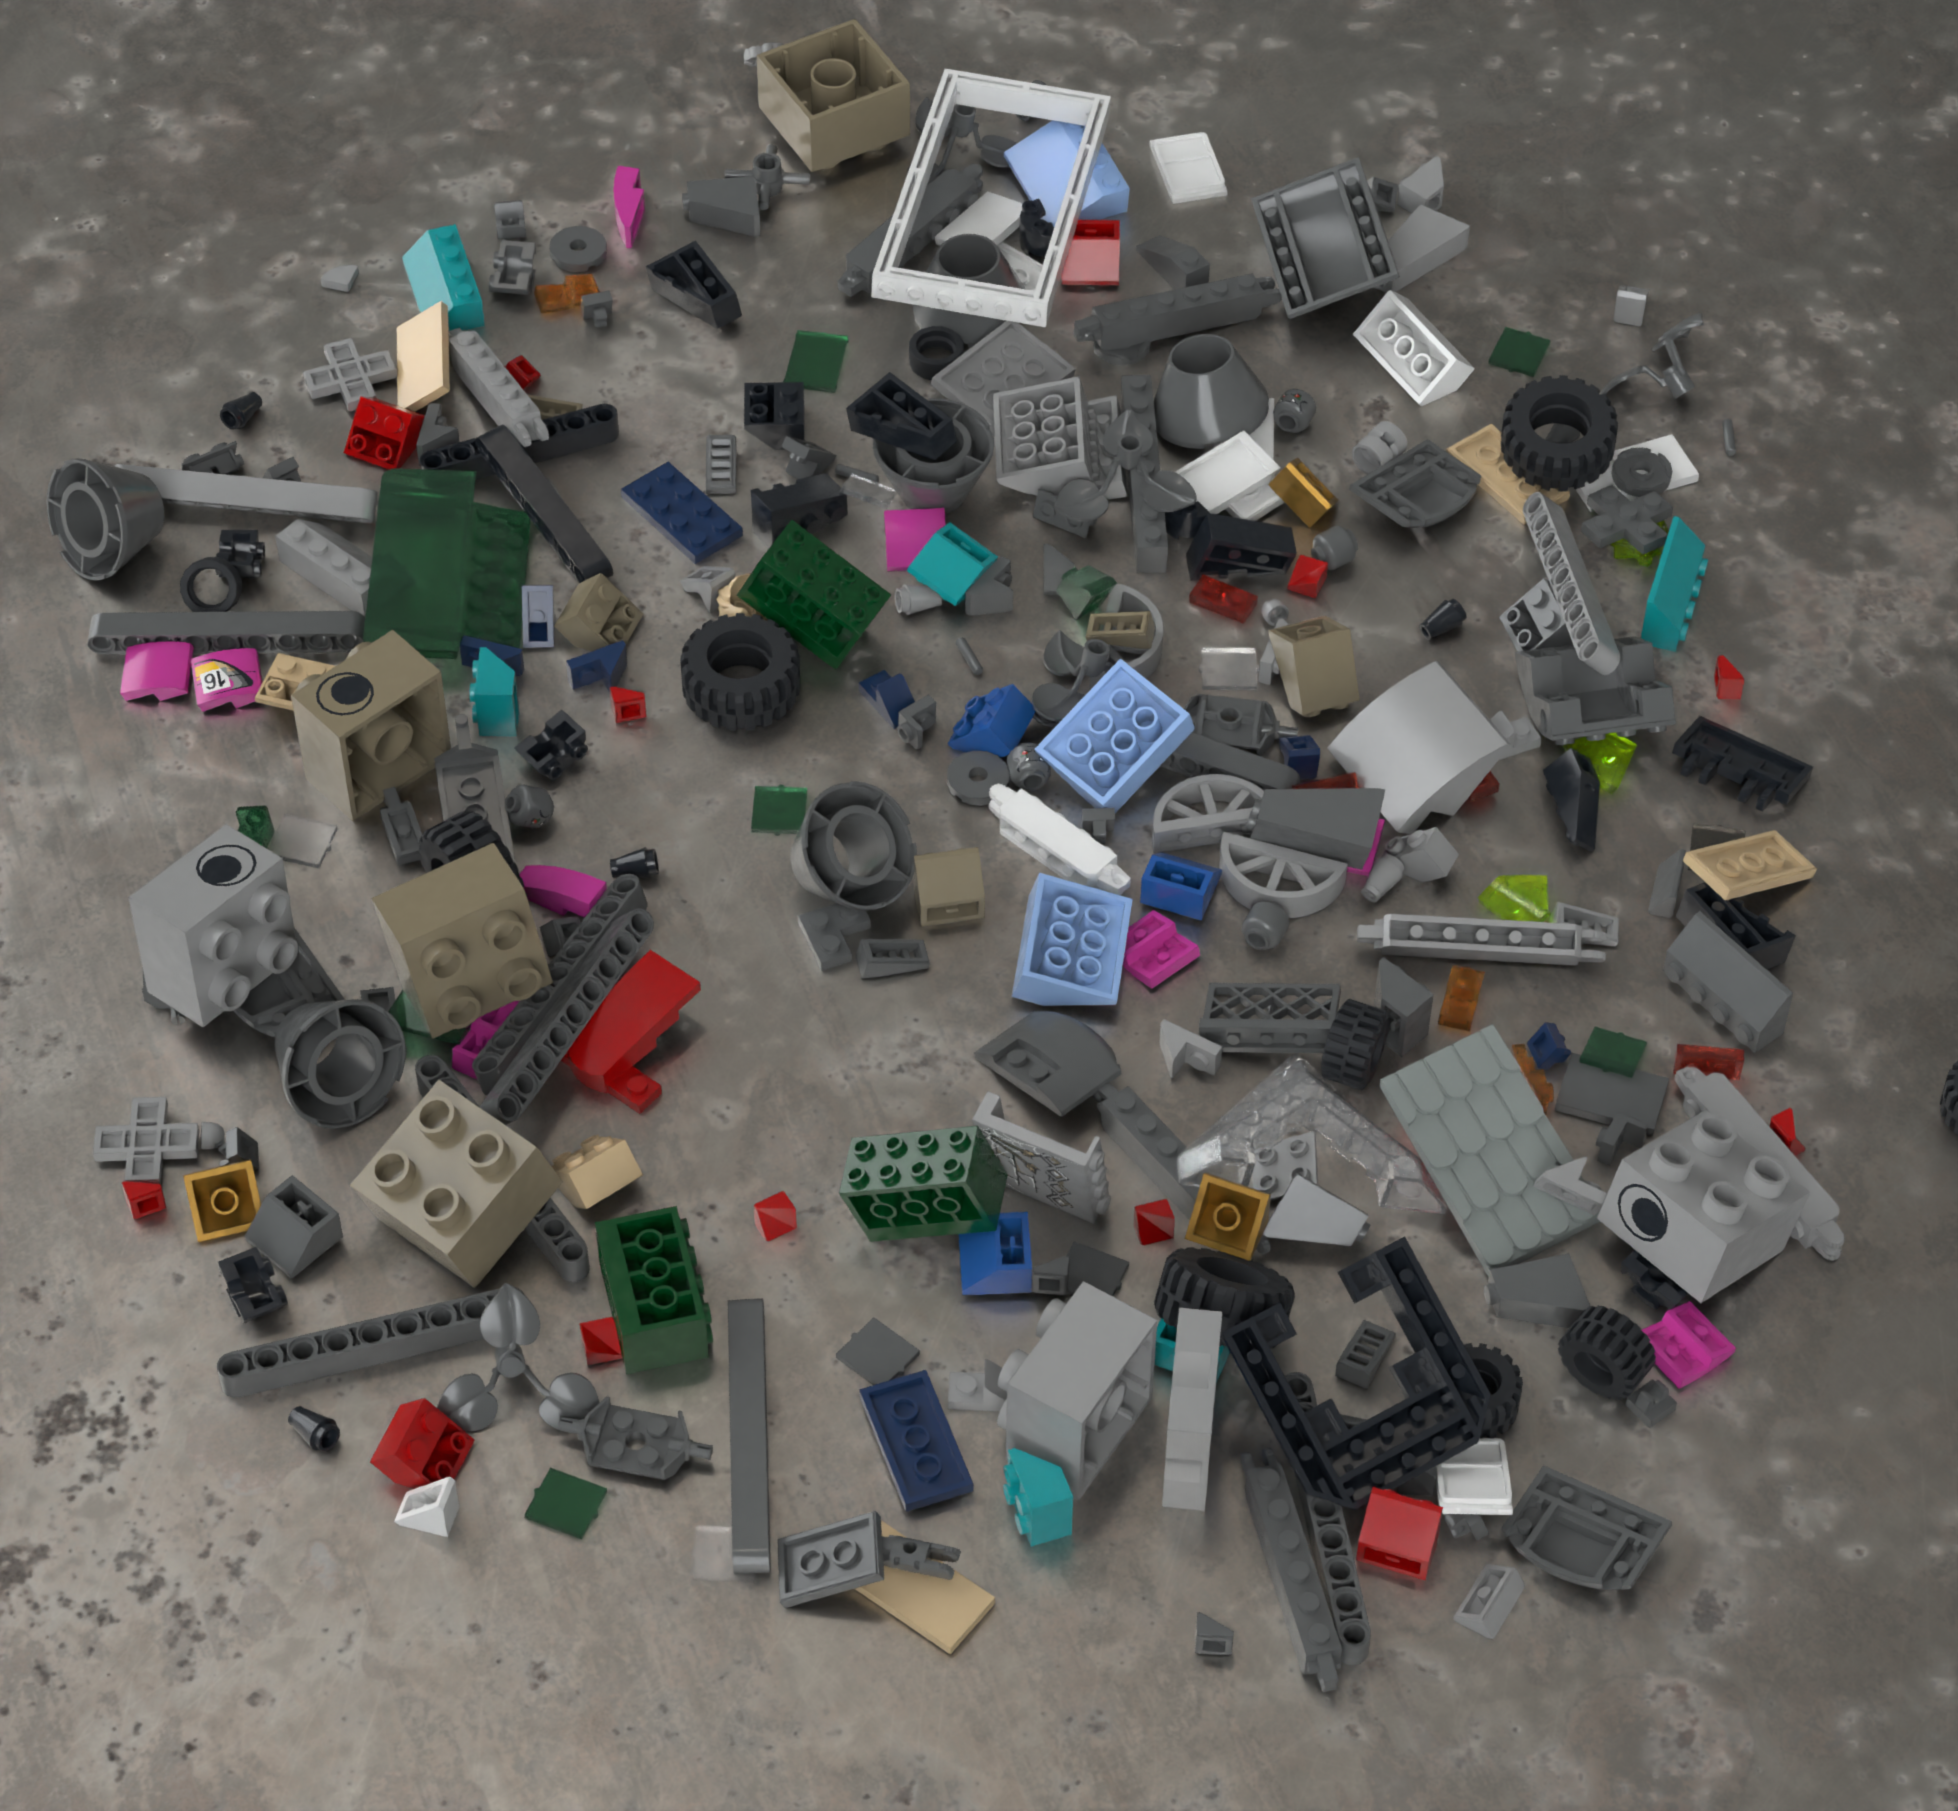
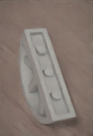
[1089,583,1164,691]
[1152,774,1264,853]
[1219,832,1348,918]

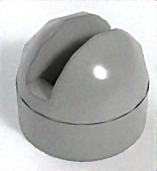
[1261,599,1289,626]
[201,1122,225,1149]

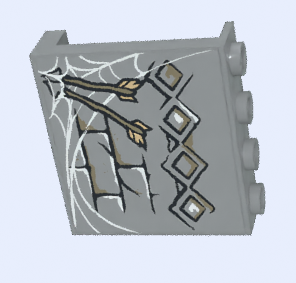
[972,1091,1111,1224]

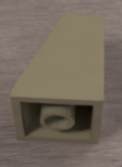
[1268,616,1360,717]

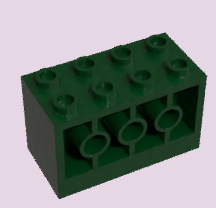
[736,520,892,670]
[839,1126,1008,1242]
[595,1206,713,1375]

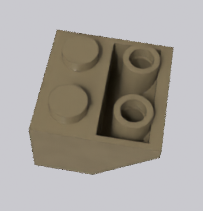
[554,573,644,651]
[914,847,985,927]

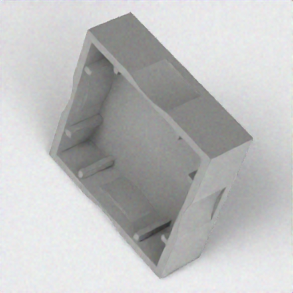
[1162,1308,1222,1511]

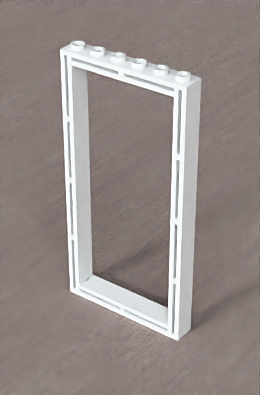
[871,69,1111,327]

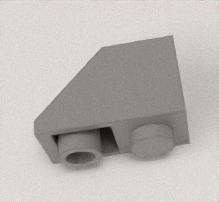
[1397,156,1444,213]
[1381,827,1459,883]

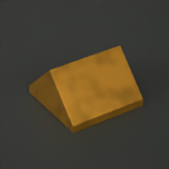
[1268,457,1339,528]
[183,1159,261,1242]
[1184,1172,1271,1261]

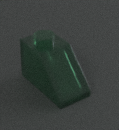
[1056,565,1117,620]

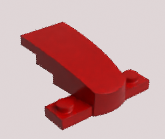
[551,949,701,1114]

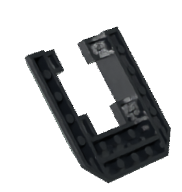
[1221,1236,1491,1510]

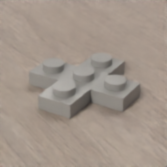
[303,338,397,411]
[93,1097,199,1185]

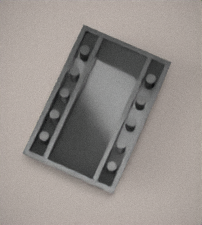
[1251,157,1400,319]

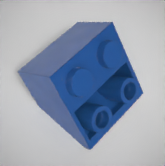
[948,684,1036,758]
[1140,852,1222,921]
[959,1212,1032,1295]

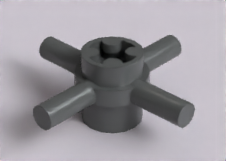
[725,144,810,210]

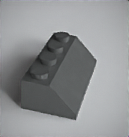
[1663,911,1793,1053]

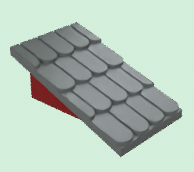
[1380,1024,1601,1277]

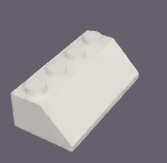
[1353,290,1475,406]

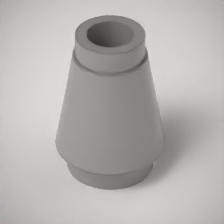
[895,585,942,615]
[1361,854,1405,902]

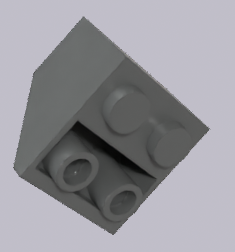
[1499,578,1573,652]
[1374,957,1434,1057]
[245,1175,343,1279]

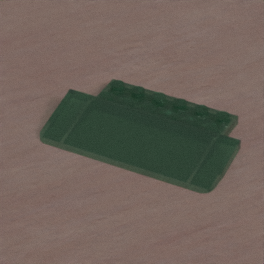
[363,468,530,659]

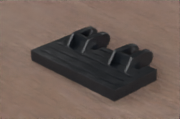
[1672,716,1813,812]

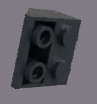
[744,382,805,450]

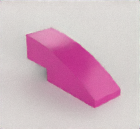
[613,166,645,248]
[519,865,607,918]
[452,1001,520,1079]

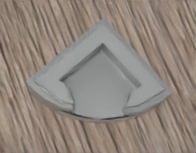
[321,265,359,292]

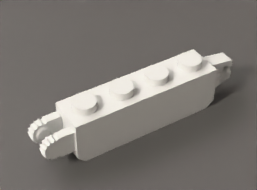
[989,783,1131,895]

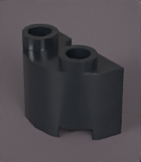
[1019,198,1054,261]
[1165,501,1210,540]
[215,530,265,578]
[514,710,588,780]
[218,1246,288,1324]
[1621,1250,1688,1310]

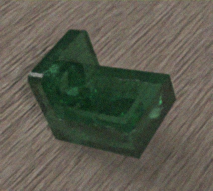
[235,805,275,849]

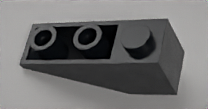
[1543,748,1600,852]

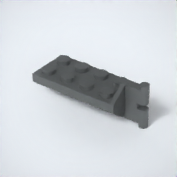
[434,714,515,862]

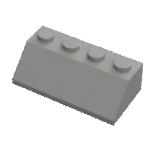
[275,519,409,619]

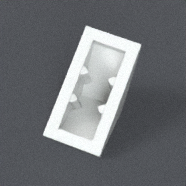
[394,1477,459,1537]

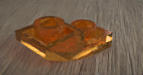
[534,274,600,313]
[1438,965,1485,1032]
[1511,1044,1554,1116]

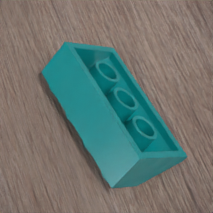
[402,224,485,334]
[1641,516,1709,652]

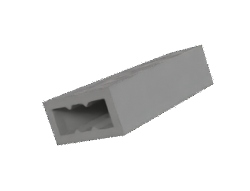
[1374,204,1470,293]

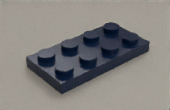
[621,461,743,564]
[859,1370,974,1512]

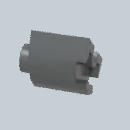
[489,240,536,295]

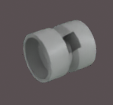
[1352,421,1407,475]

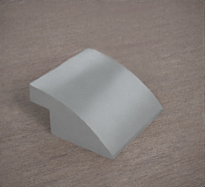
[993,376,1127,500]
[1327,661,1511,834]

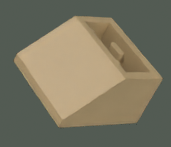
[255,653,335,711]
[552,1135,643,1209]

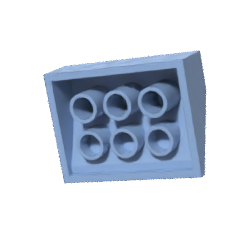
[1004,120,1130,227]
[1034,659,1195,813]
[1012,873,1132,1006]

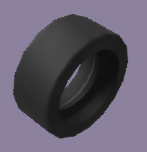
[909,326,964,380]
[180,557,242,612]

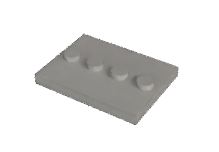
[931,321,1076,436]

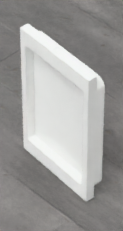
[1150,132,1227,204]
[1175,430,1281,514]
[1436,1438,1513,1515]

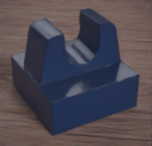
[1527,1022,1572,1070]

